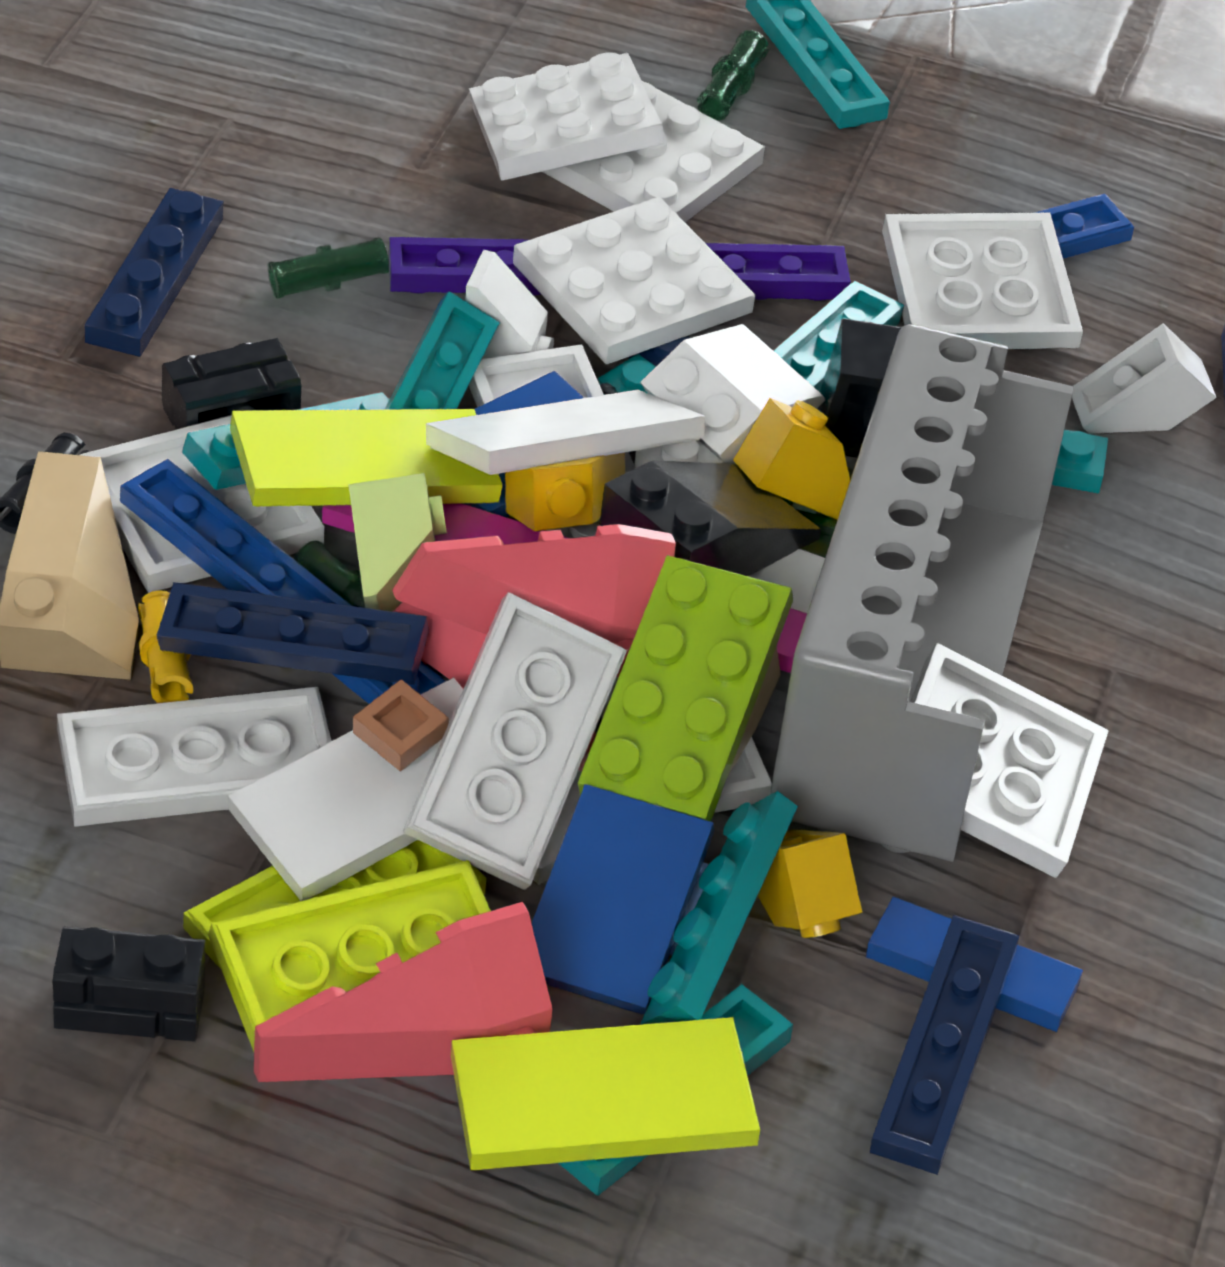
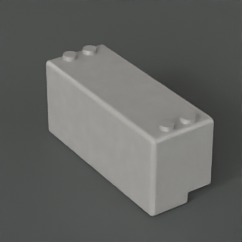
[770,324,1074,862]

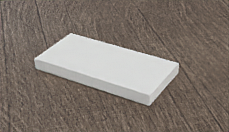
[426,390,705,475]
[403,592,627,890]
[228,677,463,901]
[57,687,331,827]

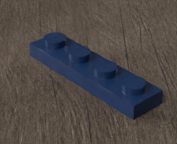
[85,188,224,357]
[156,582,429,685]
[869,915,1020,1175]

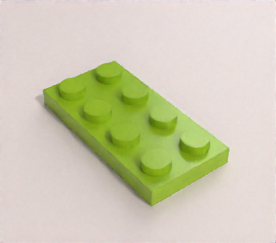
[577,555,793,822]

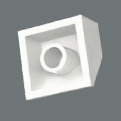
[640,324,825,464]

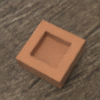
[353,679,449,772]

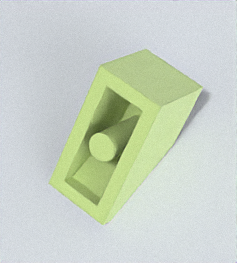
[348,473,447,612]

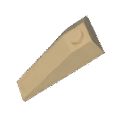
[0,452,139,680]

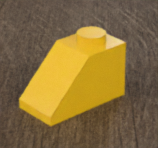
[733,397,850,520]
[505,452,625,531]
[757,830,862,938]

